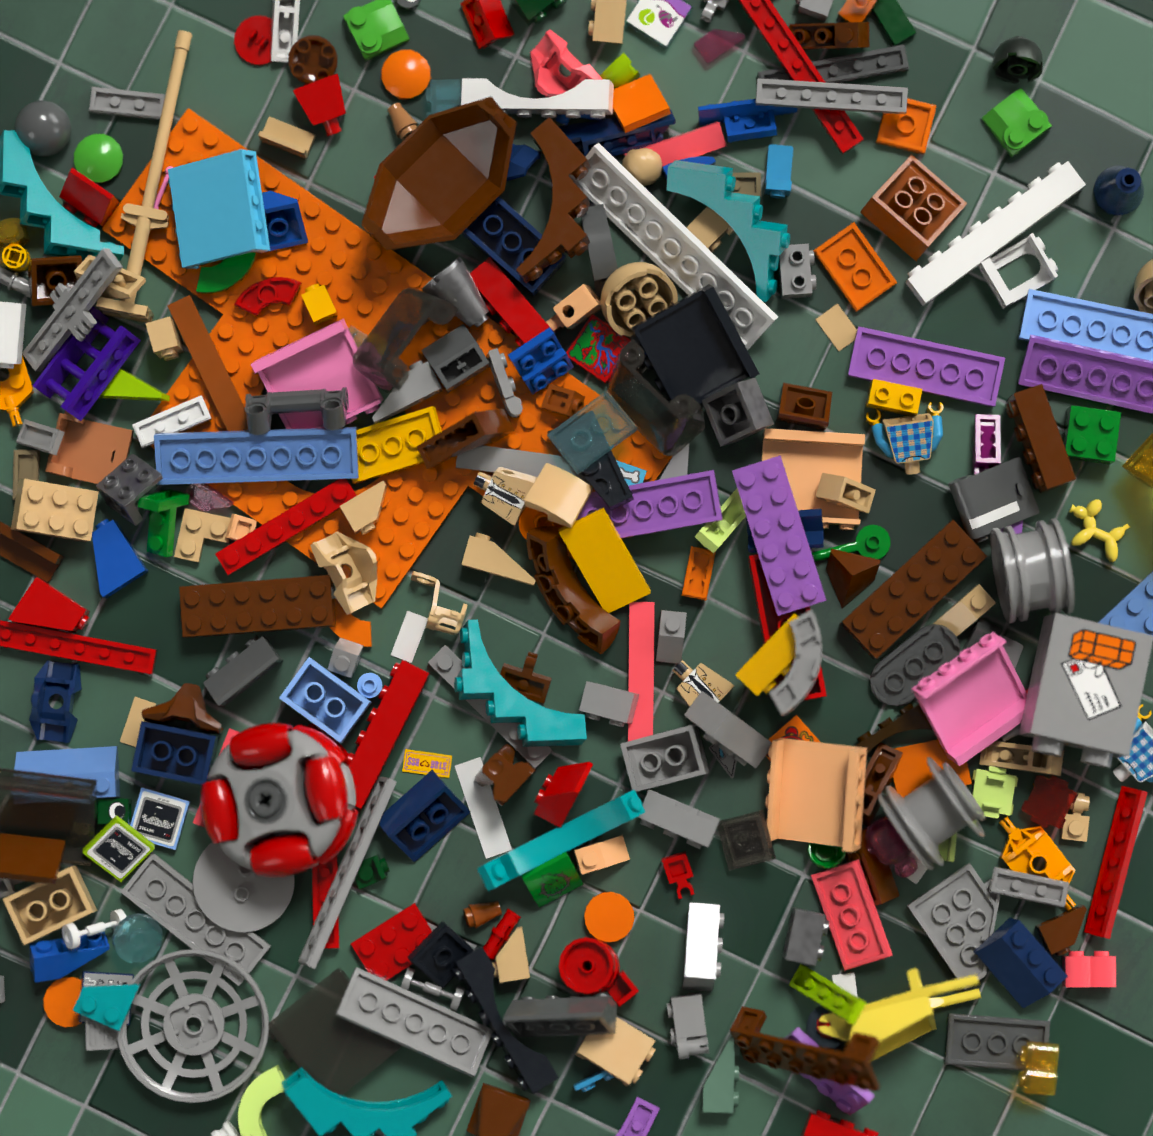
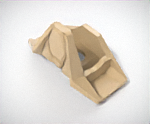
[310,531,377,614]

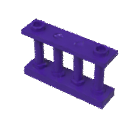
[33,306,141,421]

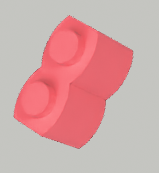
[1062,951,1116,987]

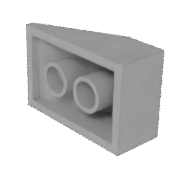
[620,724,710,792]

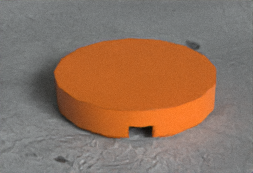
[584,891,634,942]
[43,976,81,1027]

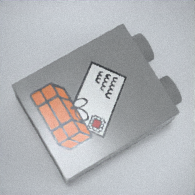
[1019,613,1153,768]

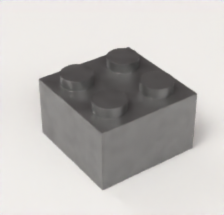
[702,378,774,447]
[782,907,829,966]

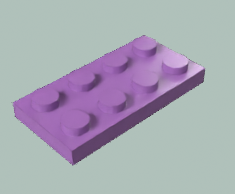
[783,1027,875,1115]

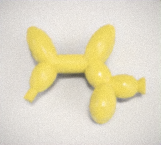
[1069,499,1130,562]

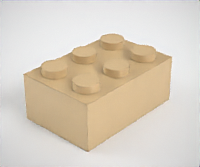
[11,479,99,542]
[3,865,98,945]

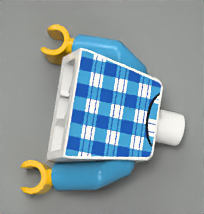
[1113,704,1153,783]

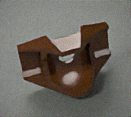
[142,683,224,735]

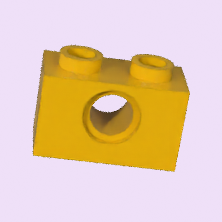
[866,379,922,416]

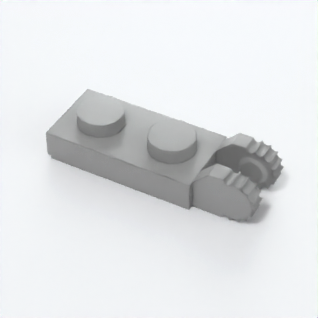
[487,348,523,418]

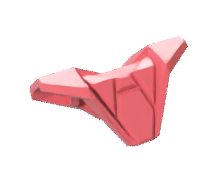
[530,30,603,97]

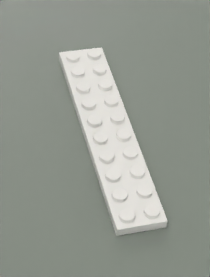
[574,143,778,351]

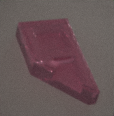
[693,29,745,65]
[185,483,234,512]

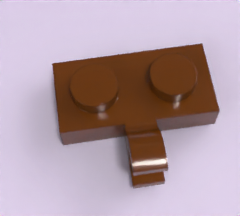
[500,652,552,704]

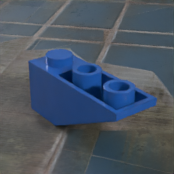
[29,932,110,983]

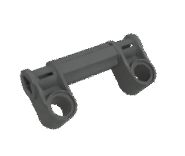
[245,387,349,435]

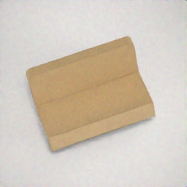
[258,116,316,159]

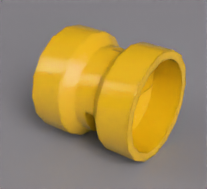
[2,244,31,272]

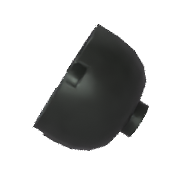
[993,36,1043,83]

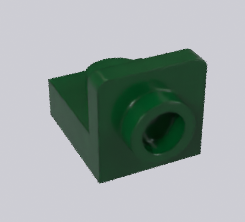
[355,855,390,889]

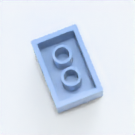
[279,657,372,743]

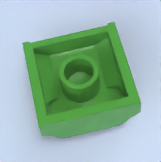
[343,0,410,62]
[981,88,1052,158]

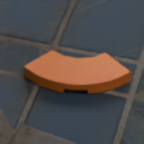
[330,598,372,647]

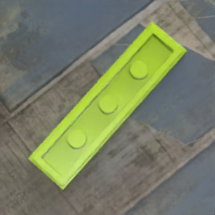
[789,964,866,1025]

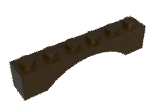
[846,703,933,754]

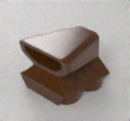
[475,744,535,806]
[466,1083,531,1136]

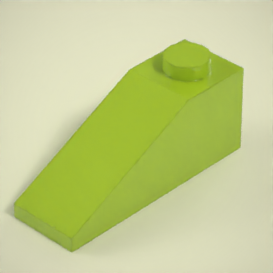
[99,368,170,401]

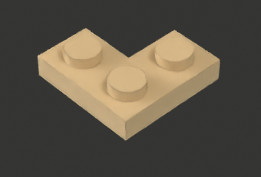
[174,508,231,563]

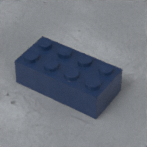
[461,196,566,297]

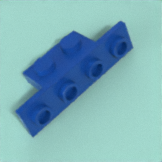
[698,98,798,142]

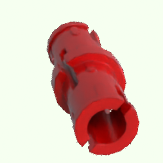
[483,909,521,960]

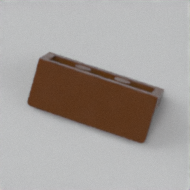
[0,521,64,582]
[845,825,899,906]

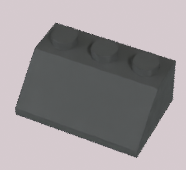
[203,636,283,707]

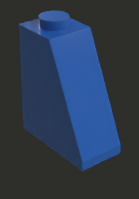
[92,519,149,599]

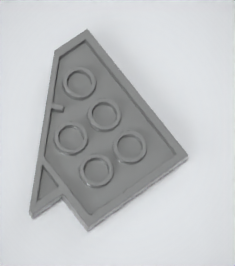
[907,863,1001,990]

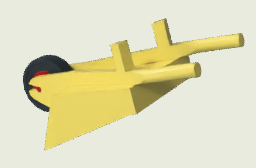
[807,968,981,1062]

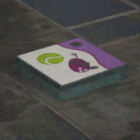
[625,0,693,50]

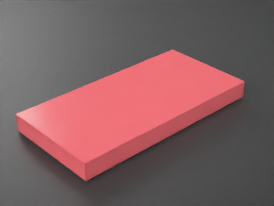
[811,859,893,971]

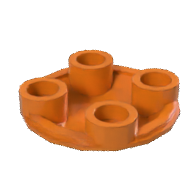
[381,50,431,100]

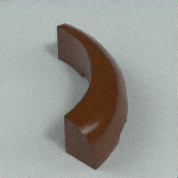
[527,526,621,654]

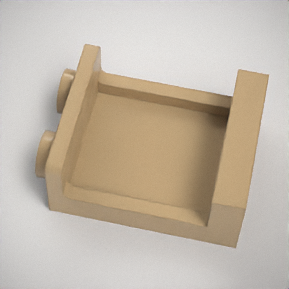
[575,1017,656,1087]

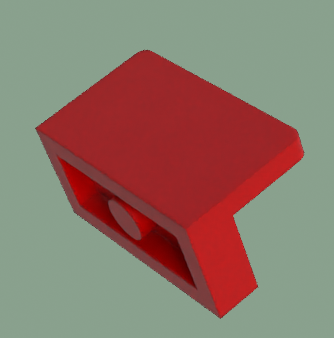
[460,0,514,49]

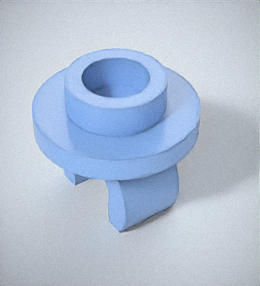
[357,673,383,698]

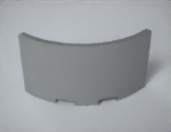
[769,610,823,717]

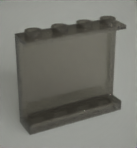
[0,768,97,866]
[268,967,402,1095]

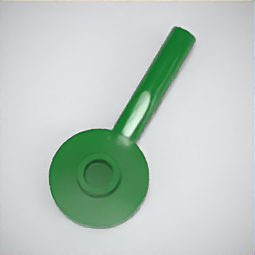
[812,525,891,562]

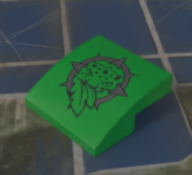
[521,852,583,908]

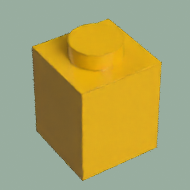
[302,284,338,326]

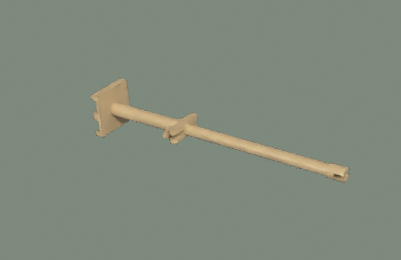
[96,30,192,323]

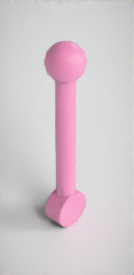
[154,166,173,209]

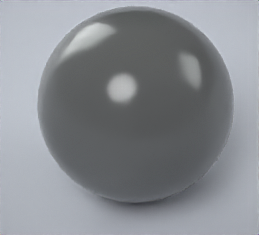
[14,100,71,157]

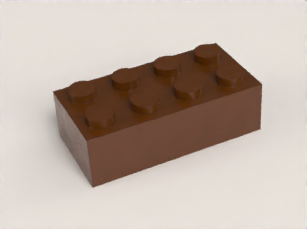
[1005,384,1076,493]

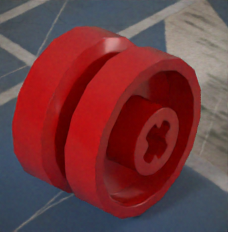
[559,937,620,995]

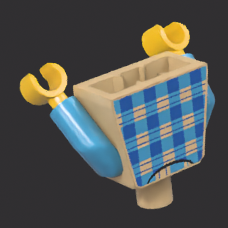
[866,402,944,475]

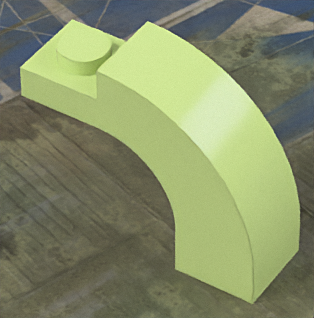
[695,488,746,553]
[238,1065,285,1136]

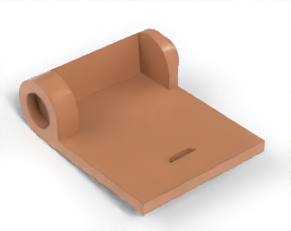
[45,410,134,484]

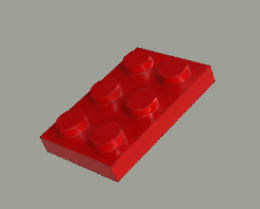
[351,903,433,981]

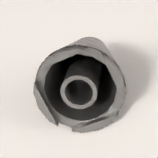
[422,256,489,327]

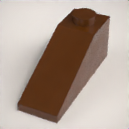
[862,742,903,827]

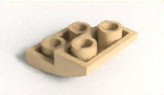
[524,463,593,528]

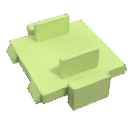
[972,766,1018,819]

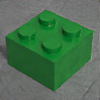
[1063,405,1121,465]

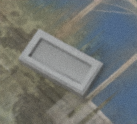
[16,419,65,455]

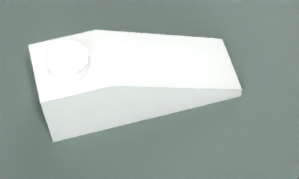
[271,0,300,62]

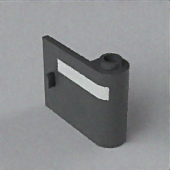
[948,457,1040,543]

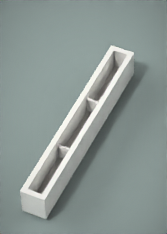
[905,161,1086,306]

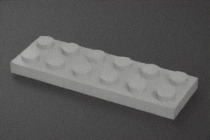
[121,852,271,986]
[335,967,493,1077]

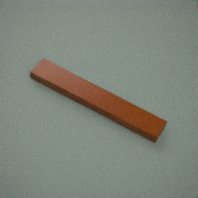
[167,295,248,431]

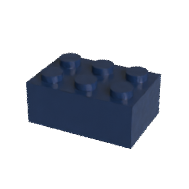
[131,721,219,785]

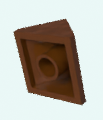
[27,255,82,306]
[776,383,832,430]

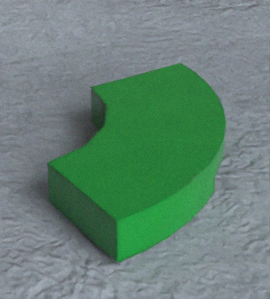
[196,252,256,294]

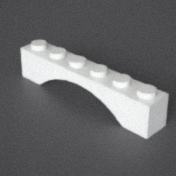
[461,78,614,118]

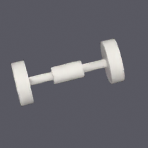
[62,909,129,950]

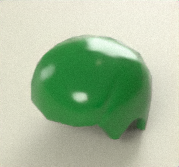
[807,843,846,869]

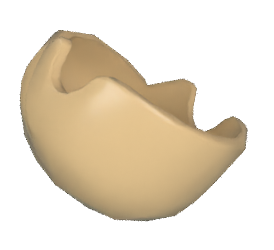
[622,148,663,186]

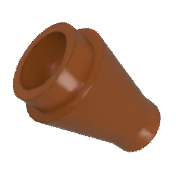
[463,901,502,929]

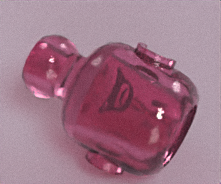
[865,816,918,878]

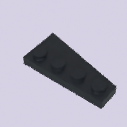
[547,411,634,510]

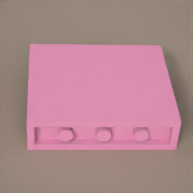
[251,318,384,429]
[911,632,1027,766]

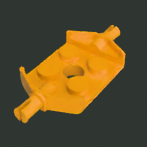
[0,355,34,427]
[999,816,1076,911]

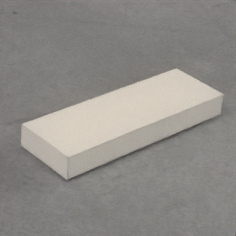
[132,395,212,448]

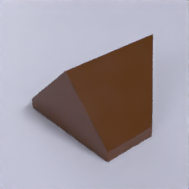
[826,549,880,609]

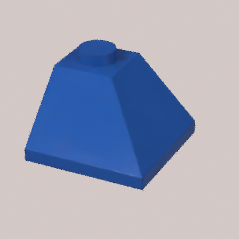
[259,191,308,253]

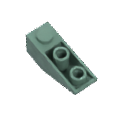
[702,1034,740,1113]

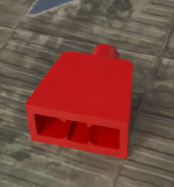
[293,73,346,136]

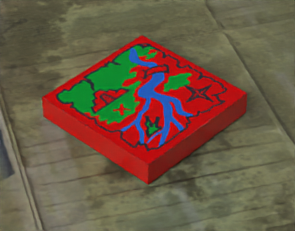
[566,314,633,384]

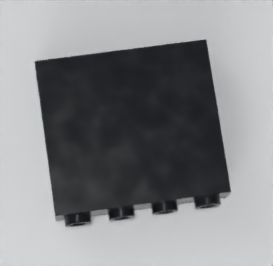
[630,284,760,418]

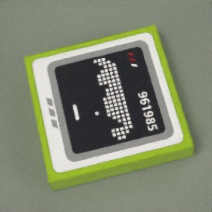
[82,815,155,882]

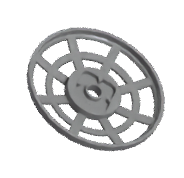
[117,949,269,1103]

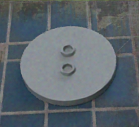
[193,842,294,933]

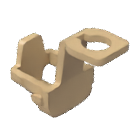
[411,571,468,635]

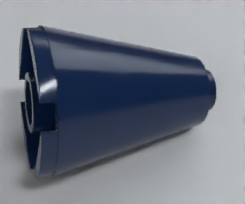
[1094,166,1144,216]

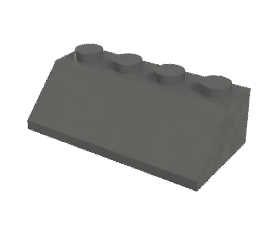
[503,993,617,1038]

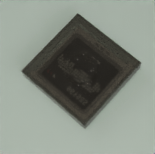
[717,810,776,871]

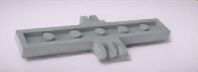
[22,249,123,371]

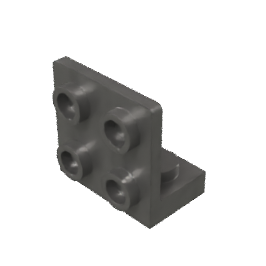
[96,454,163,526]

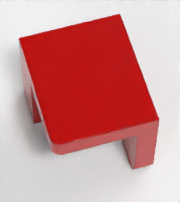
[607,970,639,1007]

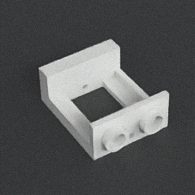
[978,233,1058,309]

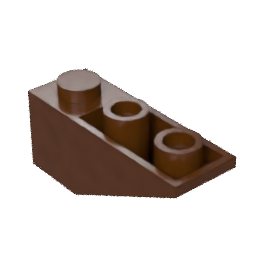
[789,22,870,49]

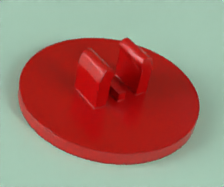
[234,16,273,65]

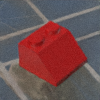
[59,168,120,228]
[534,762,593,828]

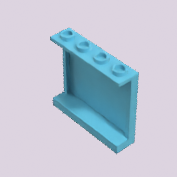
[168,149,270,269]

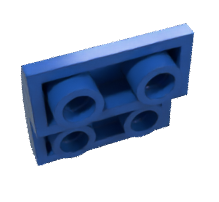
[508,327,574,395]

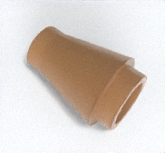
[387,103,418,141]

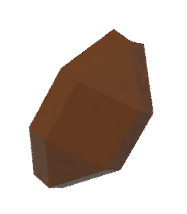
[361,96,517,250]

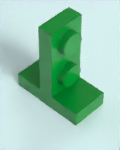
[138,489,190,557]

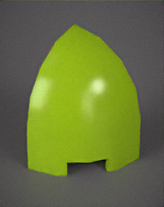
[600,53,640,89]

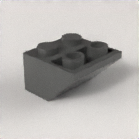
[421,324,490,393]

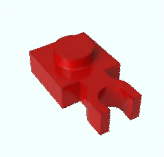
[661,851,695,899]

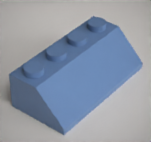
[13,746,120,803]

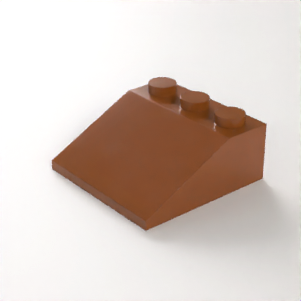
[860,154,968,261]

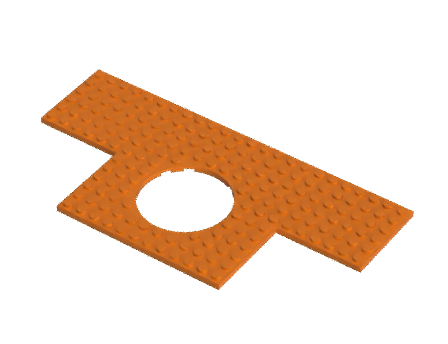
[102,108,677,609]

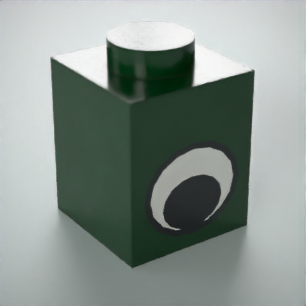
[94,798,132,824]

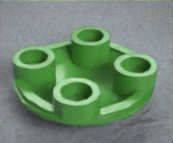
[74,134,123,183]

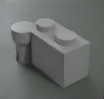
[666,993,709,1059]

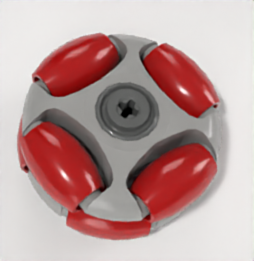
[200,723,358,878]

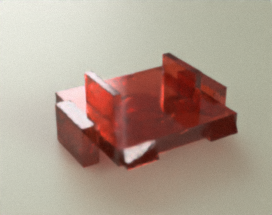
[1021,775,1078,829]

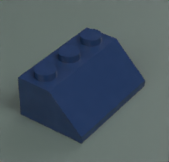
[379,770,470,862]
[974,918,1068,1008]

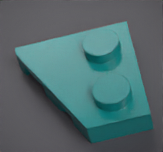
[73,984,140,1031]

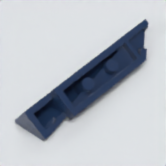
[558,110,676,157]

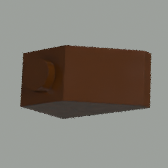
[1036,905,1087,956]

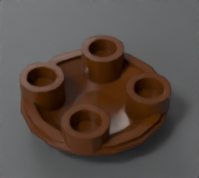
[288,35,337,84]

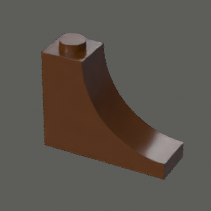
[416,408,514,469]

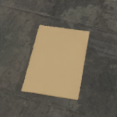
[815,303,857,351]

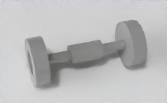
[401,967,465,1012]

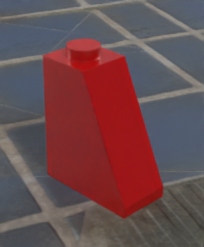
[8,577,90,632]

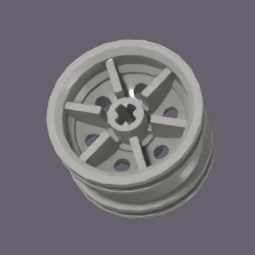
[990,518,1074,624]

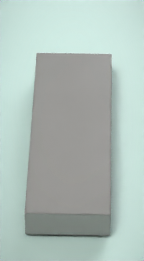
[89,87,165,120]
[989,867,1069,908]

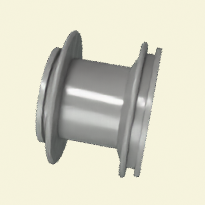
[878,757,986,870]

